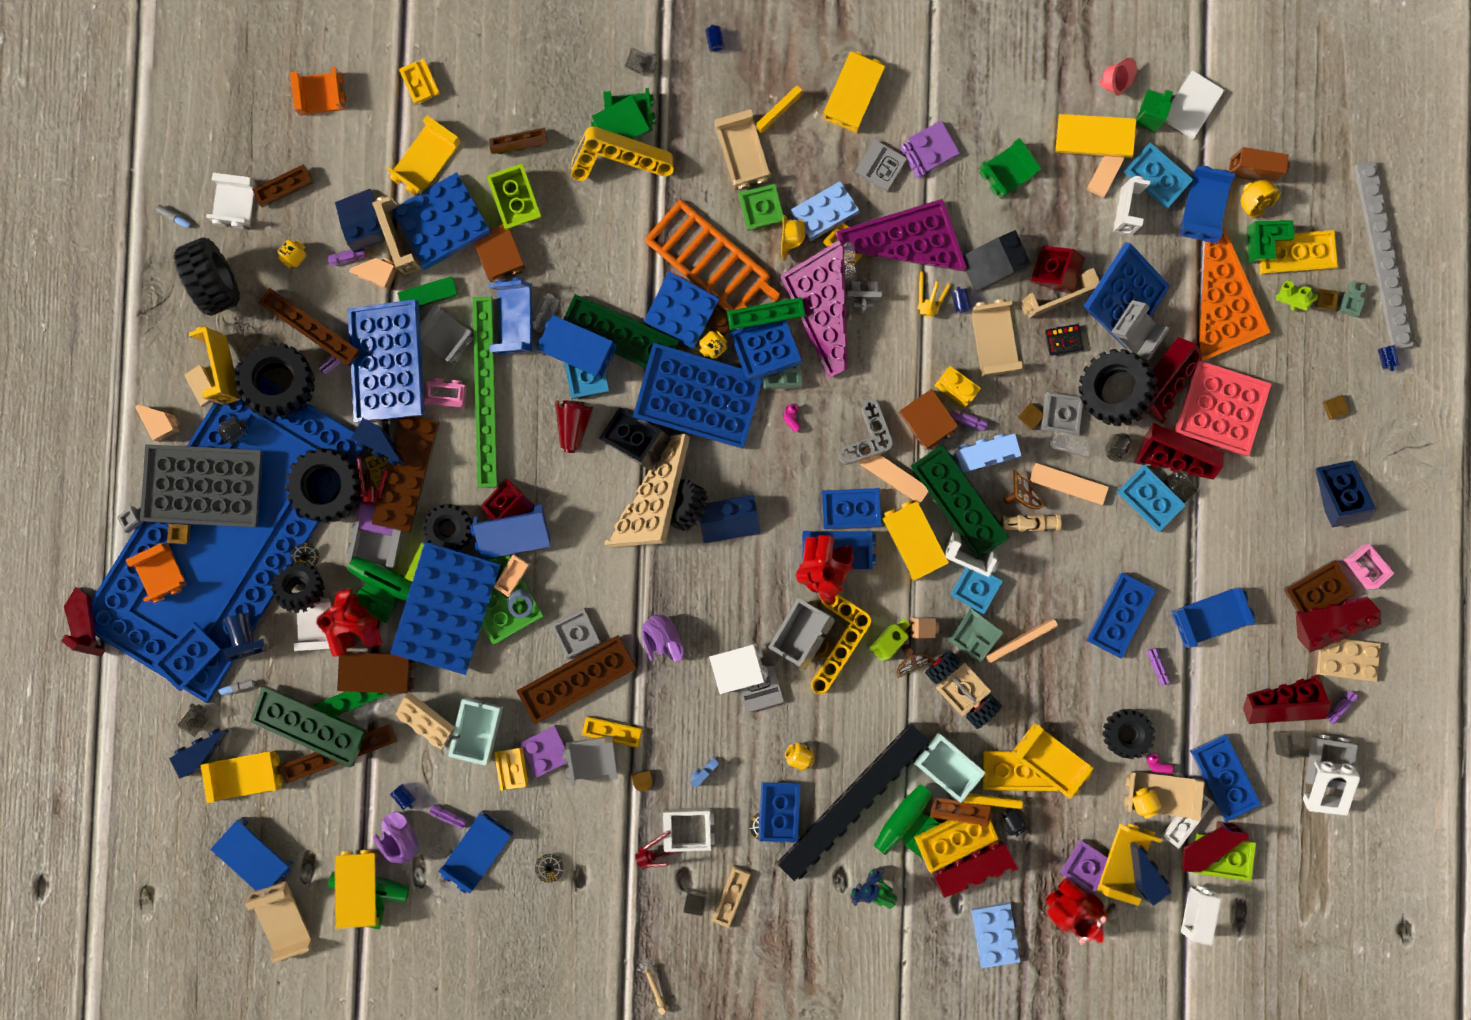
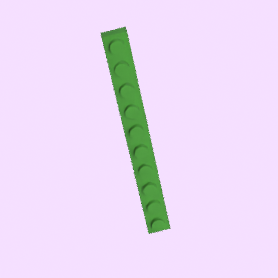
[472,297,498,488]

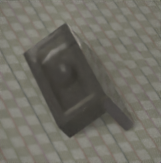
[1273,731,1310,759]

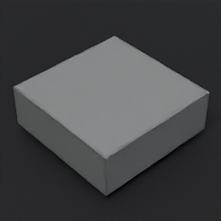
[117,506,143,533]

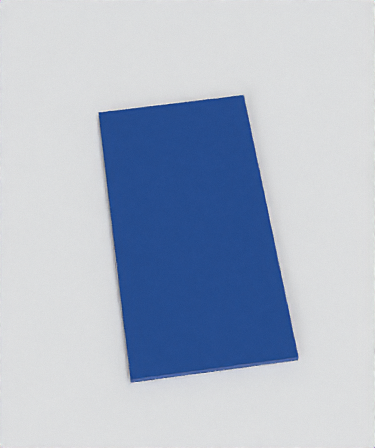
[91,362,364,703]

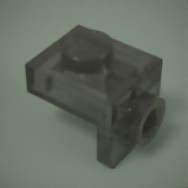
[625,48,657,76]
[1163,471,1197,503]
[178,703,209,737]

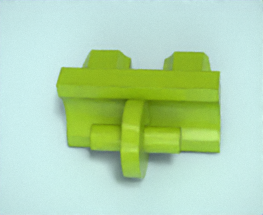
[1276,280,1318,312]

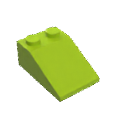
[486,163,542,230]

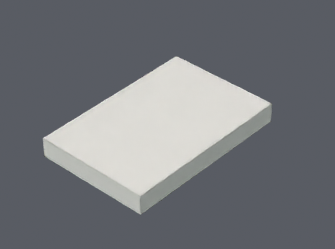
[1166,70,1224,139]

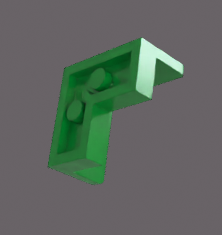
[1136,89,1173,132]
[1247,220,1294,264]

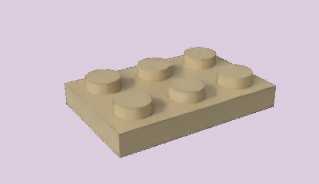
[1316,639,1381,682]
[395,692,455,750]

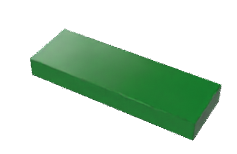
[397,276,458,307]

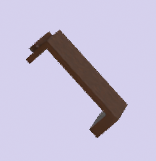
[337,651,415,694]

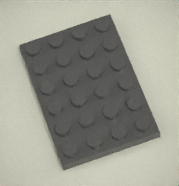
[140,444,263,528]

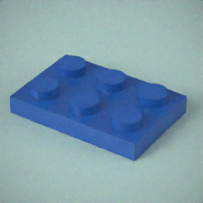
[822,488,881,529]
[152,622,223,691]
[758,782,801,842]

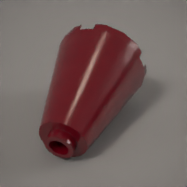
[555,400,594,453]

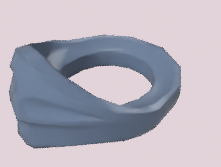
[508,589,534,618]

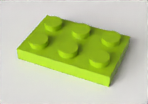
[1193,833,1256,882]

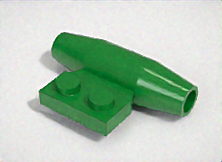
[347,556,412,623]
[873,784,940,858]
[328,872,409,930]

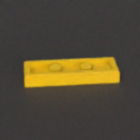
[756,85,802,134]
[582,716,643,748]
[963,793,1023,809]

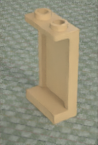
[715,109,771,190]
[372,196,422,275]

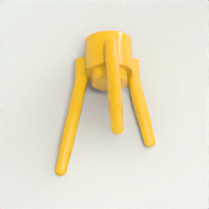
[917,271,951,318]

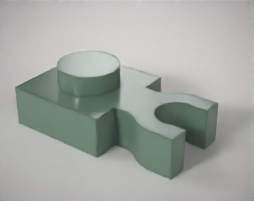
[1338,281,1367,317]

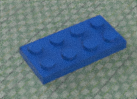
[1086,572,1156,659]
[1190,734,1261,822]

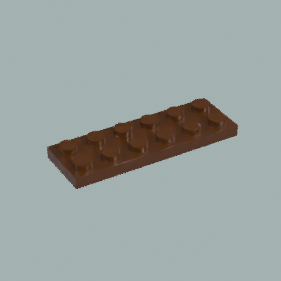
[371,417,439,533]
[517,635,637,725]

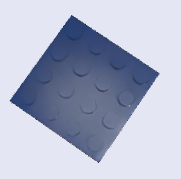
[392,172,491,271]
[1083,242,1170,349]

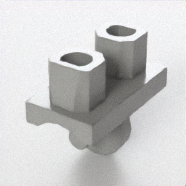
[846,281,882,313]

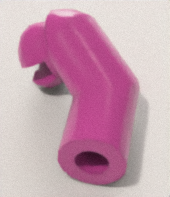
[784,403,802,433]
[1146,753,1173,774]

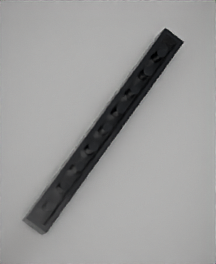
[777,723,929,882]

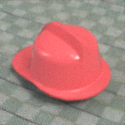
[1099,57,1137,96]

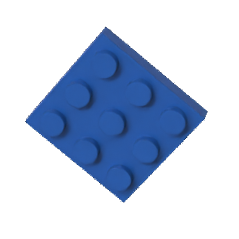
[644,270,720,349]
[730,320,802,382]

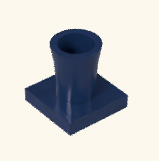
[222,613,267,662]

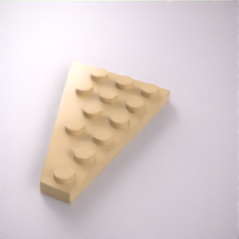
[604,434,690,547]

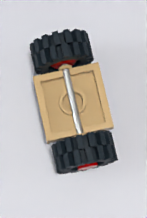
[925,650,1002,729]

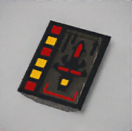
[1045,324,1084,356]

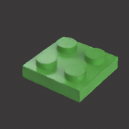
[738,184,783,231]

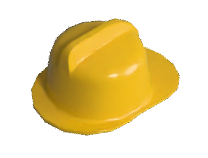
[781,215,805,261]

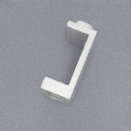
[206,173,257,229]
[1113,176,1150,235]
[945,531,999,577]
[294,598,334,651]
[709,643,768,694]

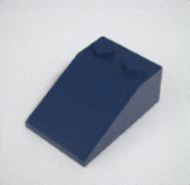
[335,189,386,253]
[1316,460,1376,528]

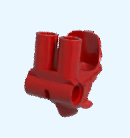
[796,536,854,604]
[316,588,383,657]
[1045,877,1107,945]

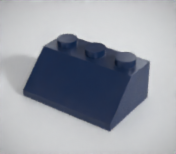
[700,495,760,544]

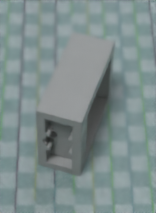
[1305,734,1358,790]

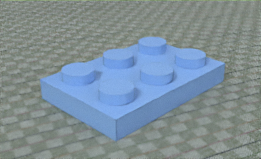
[791,182,860,242]
[971,902,1020,968]

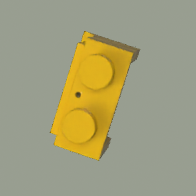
[934,366,981,408]

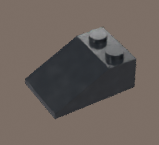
[963,230,1031,292]
[599,407,671,470]

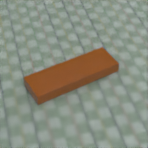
[930,797,992,826]

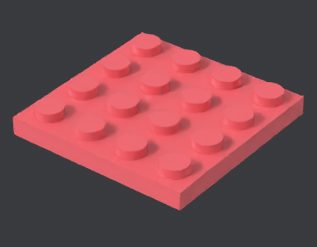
[1174,361,1271,457]

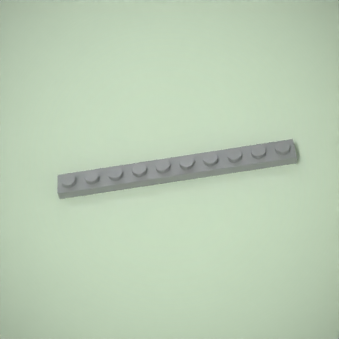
[1354,161,1414,350]

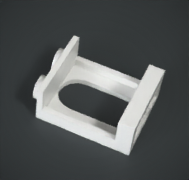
[1303,761,1360,815]

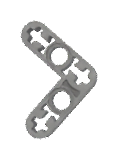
[838,399,893,465]

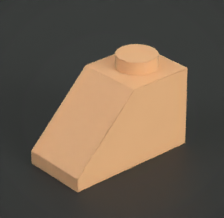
[349,258,398,290]
[135,405,180,442]
[910,617,939,638]

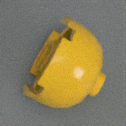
[1240,180,1281,219]

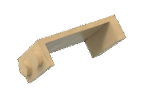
[1021,268,1100,318]
[971,299,1023,377]
[1124,771,1204,821]
[245,881,313,963]

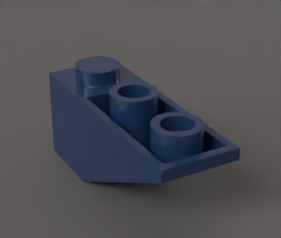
[351,418,406,467]
[169,728,229,779]
[1130,841,1172,906]

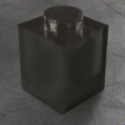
[683,888,707,916]

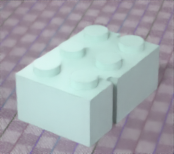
[448,697,503,766]
[913,732,985,803]

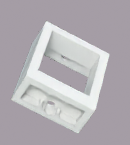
[663,808,715,852]
[1181,885,1221,946]

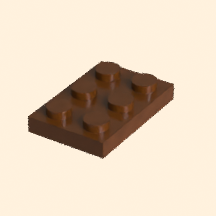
[1284,560,1355,613]

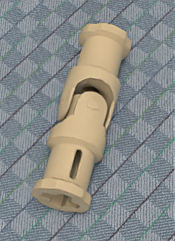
[1000,514,1061,532]

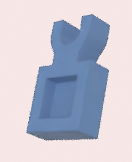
[691,757,719,788]

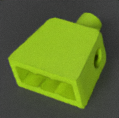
[868,619,911,661]

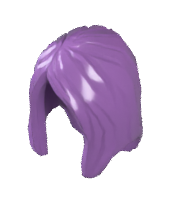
[642,615,684,661]
[373,812,418,864]

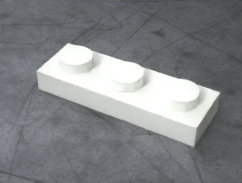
[1162,794,1214,848]

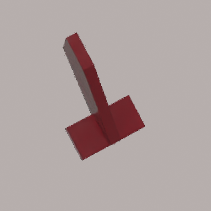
[61,587,106,657]
[1182,821,1249,872]

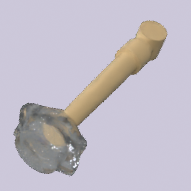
[636,958,669,1015]

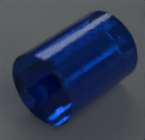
[705,24,725,52]
[951,287,972,313]
[1377,345,1400,372]
[389,783,416,811]

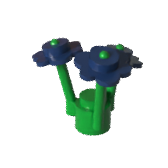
[850,866,897,909]

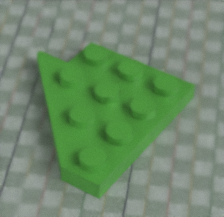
[480,554,544,645]

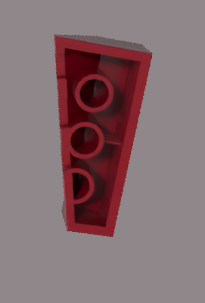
[1148,337,1203,424]
[1134,423,1224,480]
[1296,596,1381,653]
[1243,675,1331,724]
[932,840,1019,898]

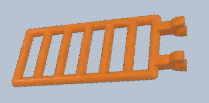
[645,200,780,312]

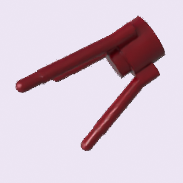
[357,457,389,505]
[635,830,680,869]

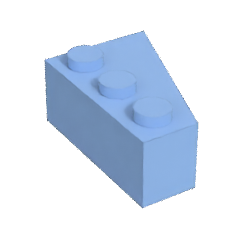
[953,433,1021,473]

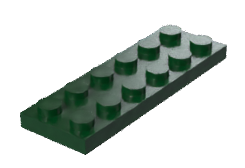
[563,294,679,368]
[911,444,1010,559]
[250,686,367,768]

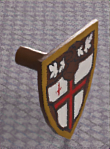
[1004,470,1044,509]
[896,644,933,678]

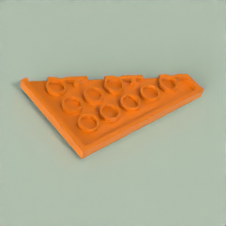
[1199,228,1271,361]

